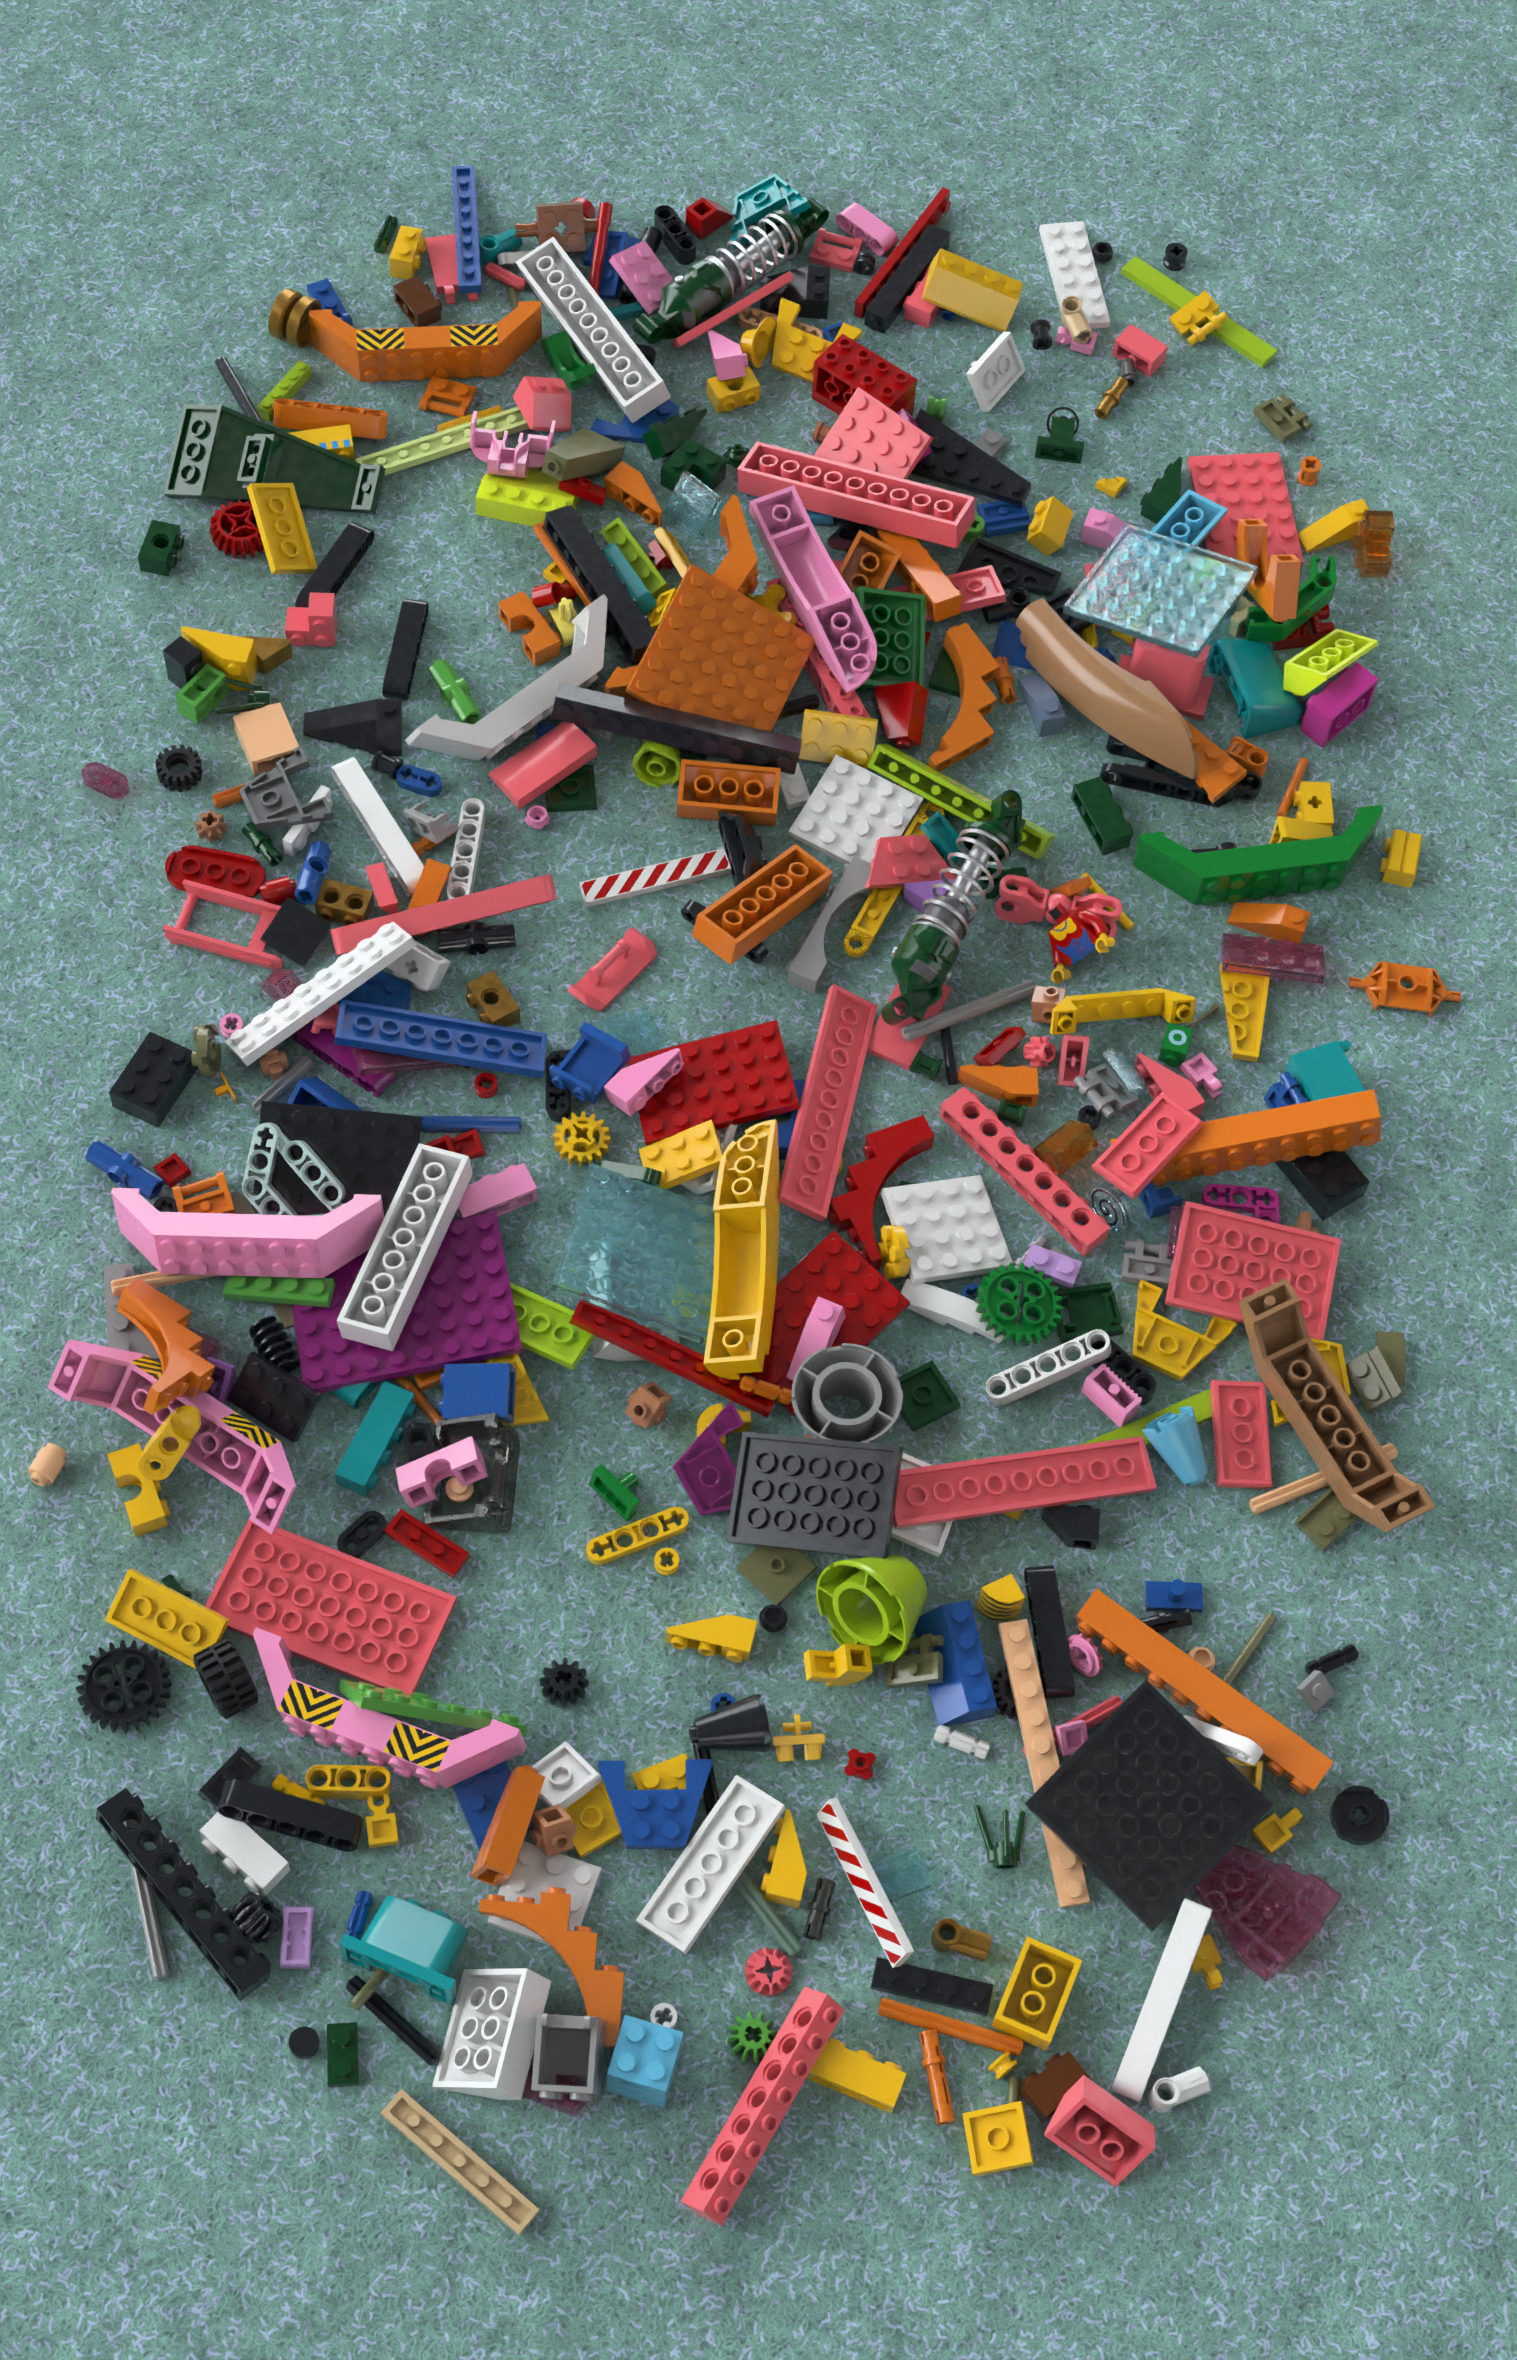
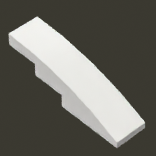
[900,1279,1009,1343]

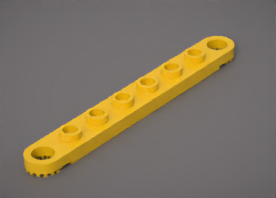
[843,802,944,958]

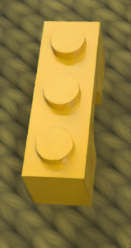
[107,1443,171,1537]

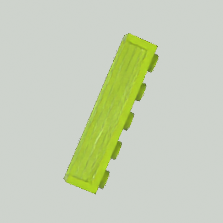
[257,360,312,422]

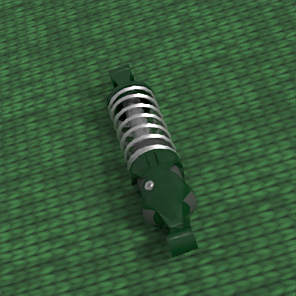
[632,198,829,344]

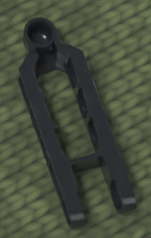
[1100,735,1262,808]

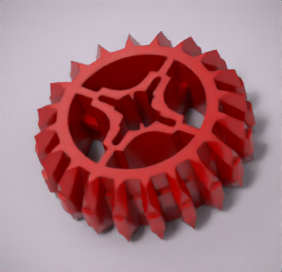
[209,499,264,559]

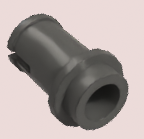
[1120,358,1138,388]

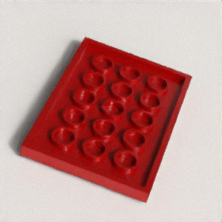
[627,1020,800,1146]
[750,1230,910,1416]

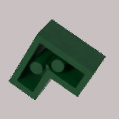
[660,438,727,495]

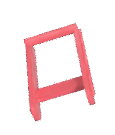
[163,879,283,970]

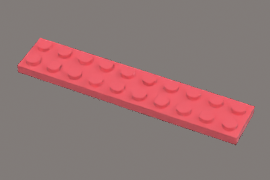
[777,984,878,1222]
[893,1436,1157,1529]

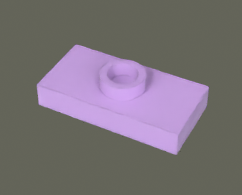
[280,1907,314,1969]

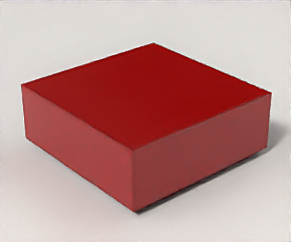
[153,1153,191,1189]

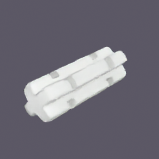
[934,1725,990,1759]

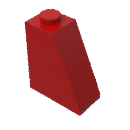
[874,681,929,749]

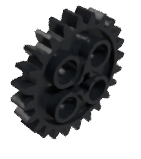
[76,1640,172,1733]

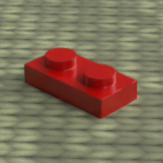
[973,1027,1026,1066]

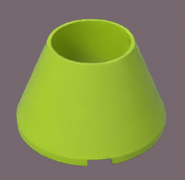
[816,1554,927,1665]

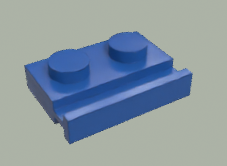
[977,501,1031,537]

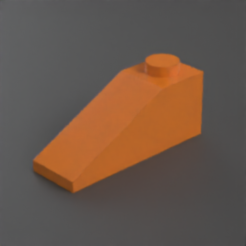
[1227,902,1311,947]

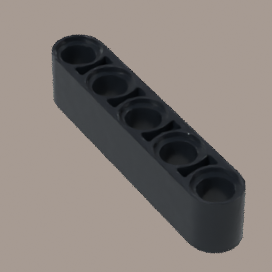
[295,522,375,608]
[382,598,429,701]
[1024,1565,1075,1700]
[217,1779,364,1852]

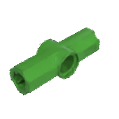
[429,659,481,724]

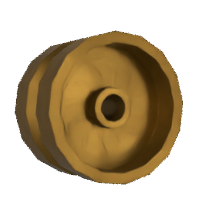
[268,288,322,348]

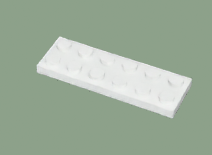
[1039,221,1111,329]
[636,1775,785,1955]

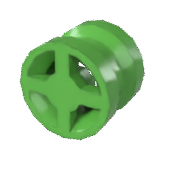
[926,395,947,421]
[962,514,985,543]

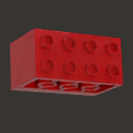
[811,334,917,416]

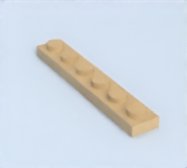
[381,2089,540,2236]

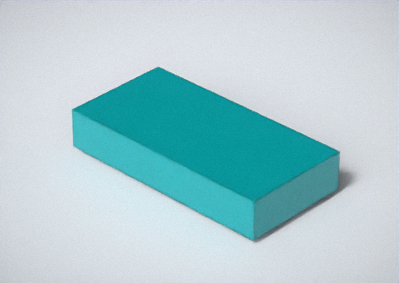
[920,810,967,863]

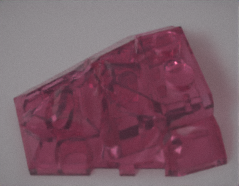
[1194,1845,1341,1982]

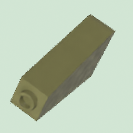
[541,428,625,481]

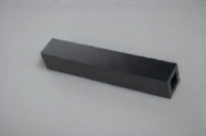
[864,224,951,334]

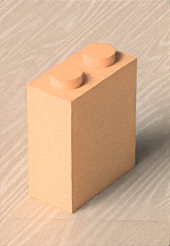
[233,702,299,776]

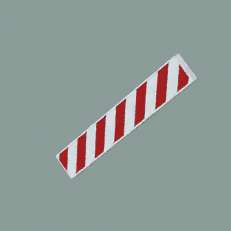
[579,848,731,907]
[816,1798,914,1968]

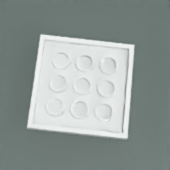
[788,755,923,864]
[881,1175,1013,1284]

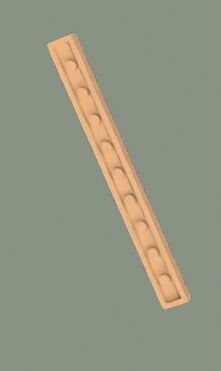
[998,1619,1090,1908]

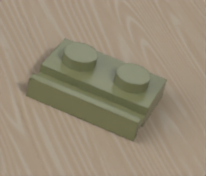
[1346,1346,1405,1413]
[1294,1487,1359,1551]

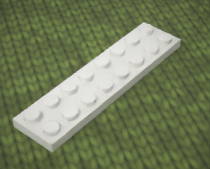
[225,922,417,1066]

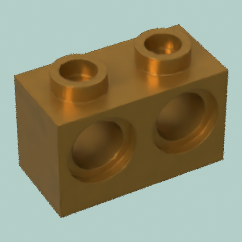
[315,879,375,926]

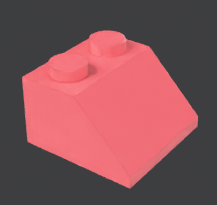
[513,376,572,432]

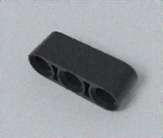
[654,205,696,265]
[1092,1339,1156,1406]

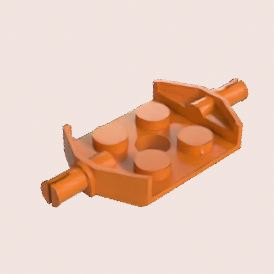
[1348,961,1461,1017]

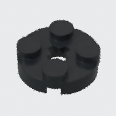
[1330,1786,1390,1845]

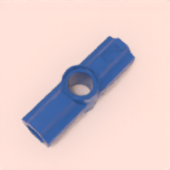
[294,840,332,905]
[85,1140,164,1200]

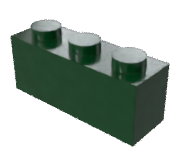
[1071,776,1133,855]

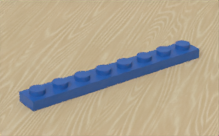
[452,165,482,293]

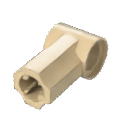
[1061,296,1093,344]

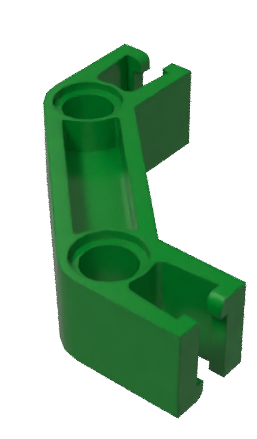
[1245,556,1337,642]

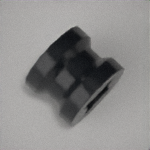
[1163,243,1188,271]

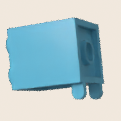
[606,2015,684,2108]

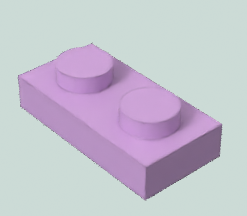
[1024,1244,1082,1289]

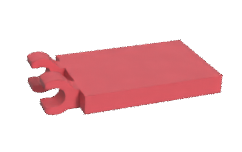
[425,234,482,305]

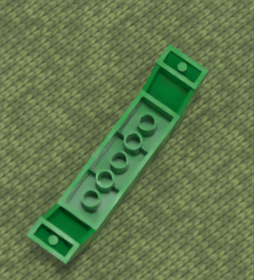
[1133,805,1383,906]

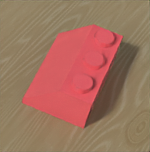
[1045,2075,1155,2187]

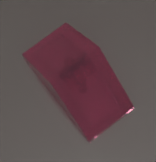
[257,969,301,1002]

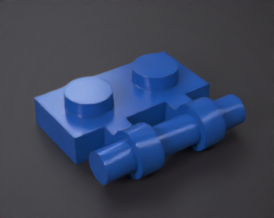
[1264,1071,1310,1109]

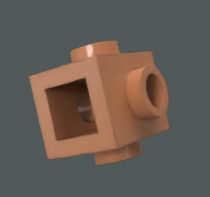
[1031,986,1066,1024]
[624,1381,673,1429]
[531,1804,576,1857]

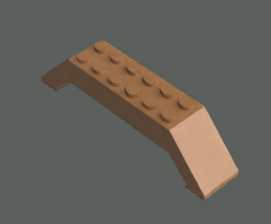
[1239,1278,1436,1533]

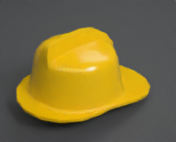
[739,317,777,368]

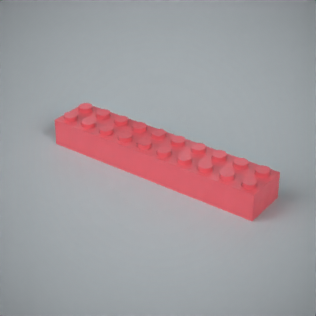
[737,441,975,549]

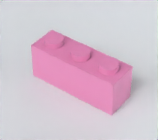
[456,1163,538,1218]

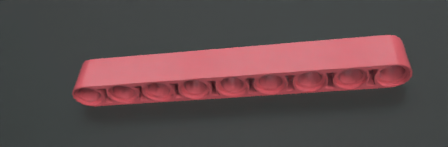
[330,874,558,955]

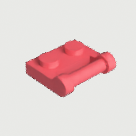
[809,228,863,273]

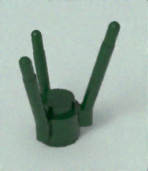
[216,677,270,714]
[974,1805,1025,1869]

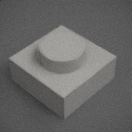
[1296,1670,1335,1712]

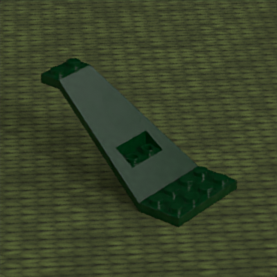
[163,404,386,513]

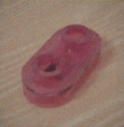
[81,762,129,799]

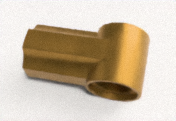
[931,1918,992,1962]

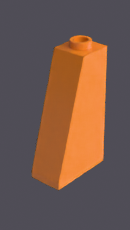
[470,1765,545,1887]

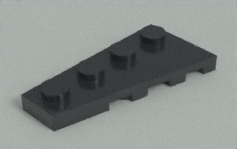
[956,537,1062,596]

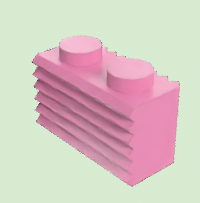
[1081,1364,1142,1428]

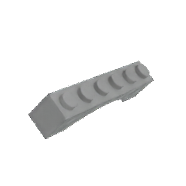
[785,856,873,995]

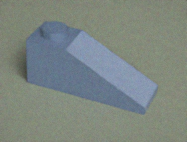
[1017,673,1066,737]

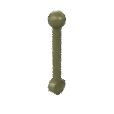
[1187,1003,1220,1029]

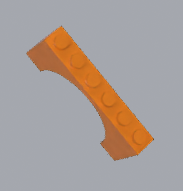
[1234,519,1301,622]

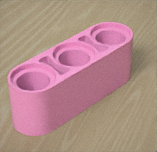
[836,203,899,256]

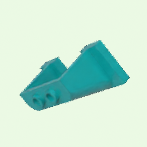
[339,1896,468,2006]

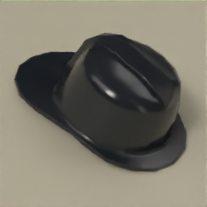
[828,520,875,553]

